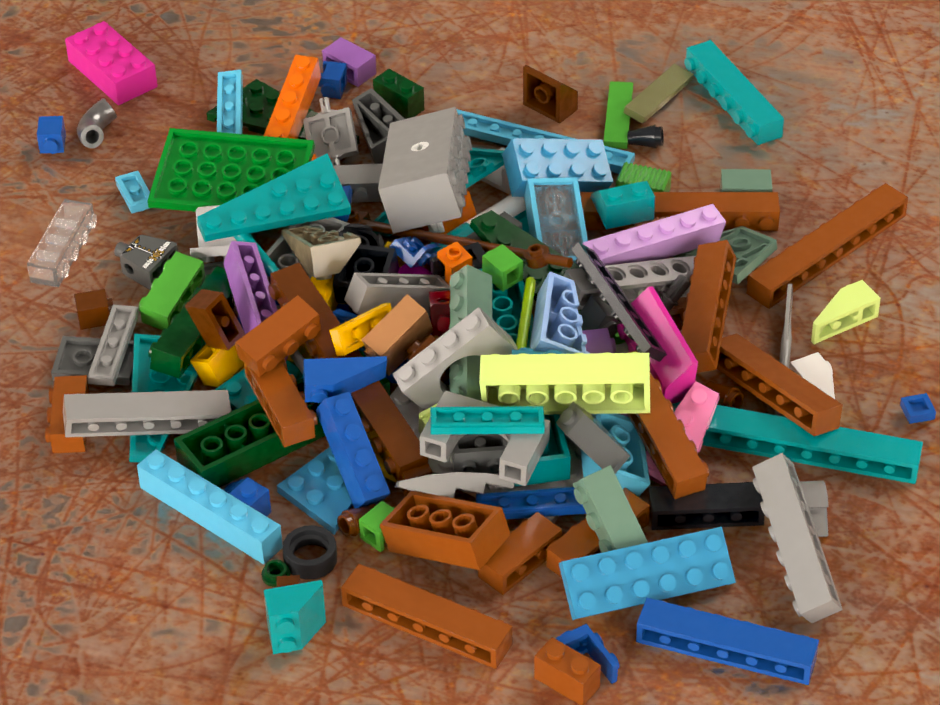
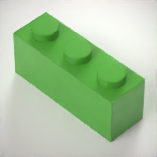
[139,251,205,330]

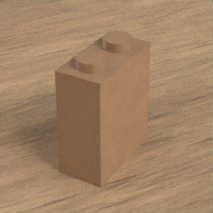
[362,294,434,376]

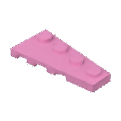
[646,381,719,486]

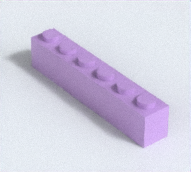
[583,204,726,265]

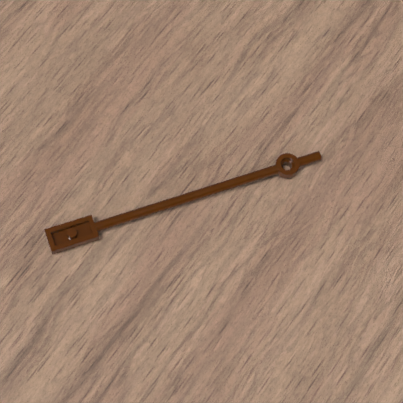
[347,210,573,269]

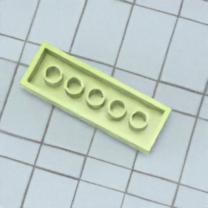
[479,352,650,414]

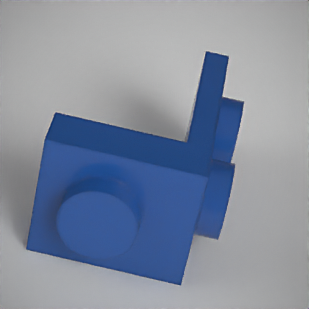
[556,624,620,684]

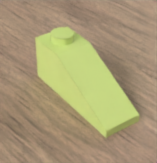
[811,280,881,344]

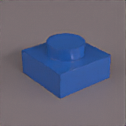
[900,393,936,424]

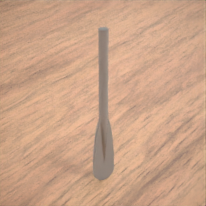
[775,284,793,417]

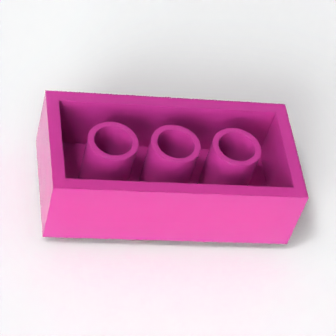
[65,21,158,106]

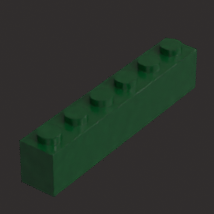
[148,266,236,379]

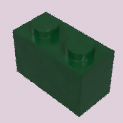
[373,69,425,119]

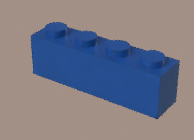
[315,391,390,508]

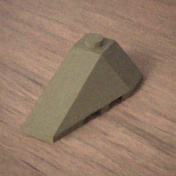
[282,226,361,280]

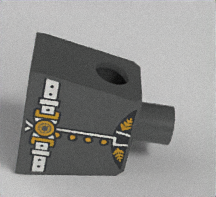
[114,235,178,290]

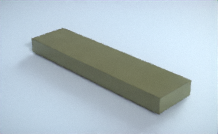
[623,63,694,124]

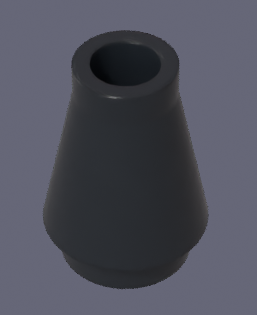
[628,124,664,148]

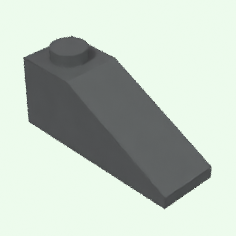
[555,401,630,474]

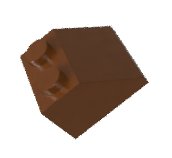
[523,65,578,124]

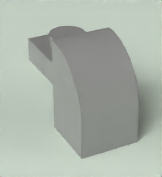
[799,481,829,537]

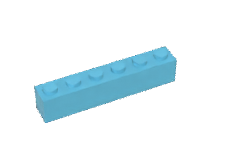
[137,450,283,564]

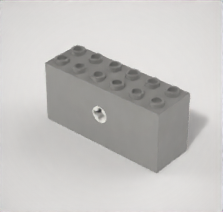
[378,107,472,233]

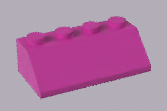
[617,286,698,404]

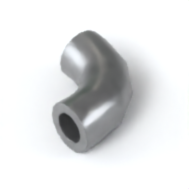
[77,98,117,148]

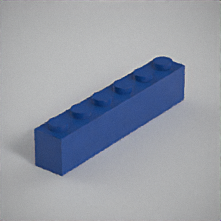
[636,598,819,685]

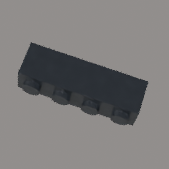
[648,482,765,530]

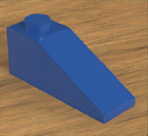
[303,356,387,403]

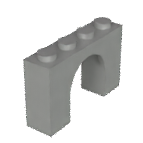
[393,307,519,410]
[420,390,550,486]

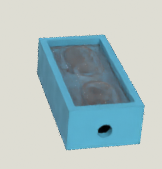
[524,177,588,265]

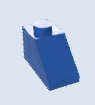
[223,477,271,517]

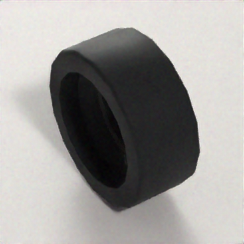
[283,525,337,580]

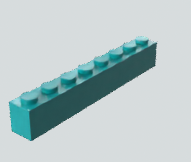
[702,405,923,484]

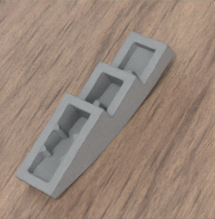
[395,472,514,498]

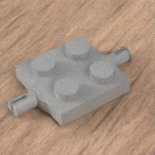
[303,97,359,166]

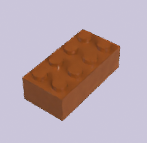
[380,491,511,570]

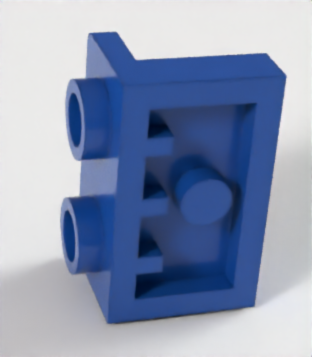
[389,236,442,268]

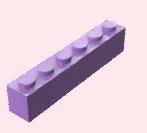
[223,241,289,361]

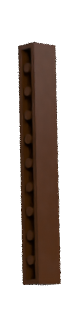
[268,263,429,481]

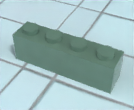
[572,465,648,553]

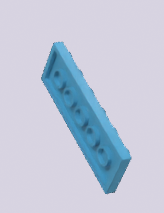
[559,527,736,620]

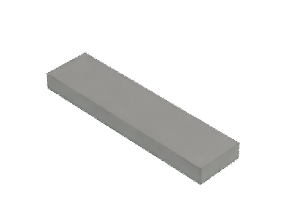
[87,304,139,386]

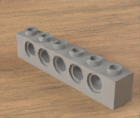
[563,256,695,310]

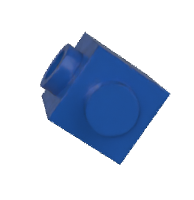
[37,116,66,154]

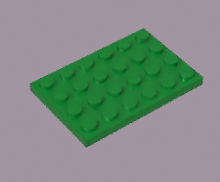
[147,128,315,212]

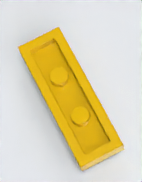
[329,303,392,356]

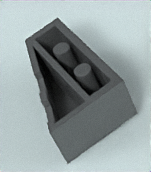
[352,88,404,164]

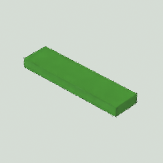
[603,81,633,149]

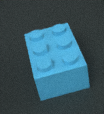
[580,414,650,497]

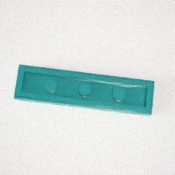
[430,406,545,435]

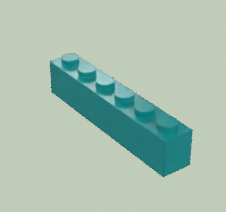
[684,40,784,145]

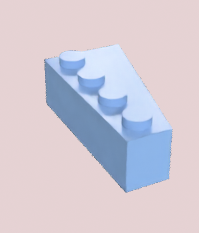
[530,272,590,354]

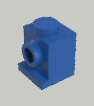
[318,61,348,99]

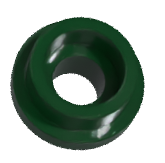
[261,560,290,587]

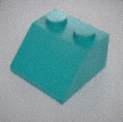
[591,181,655,229]
[264,580,326,654]

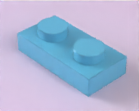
[115,171,150,214]

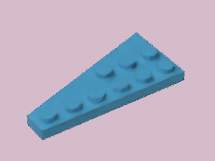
[277,447,353,535]

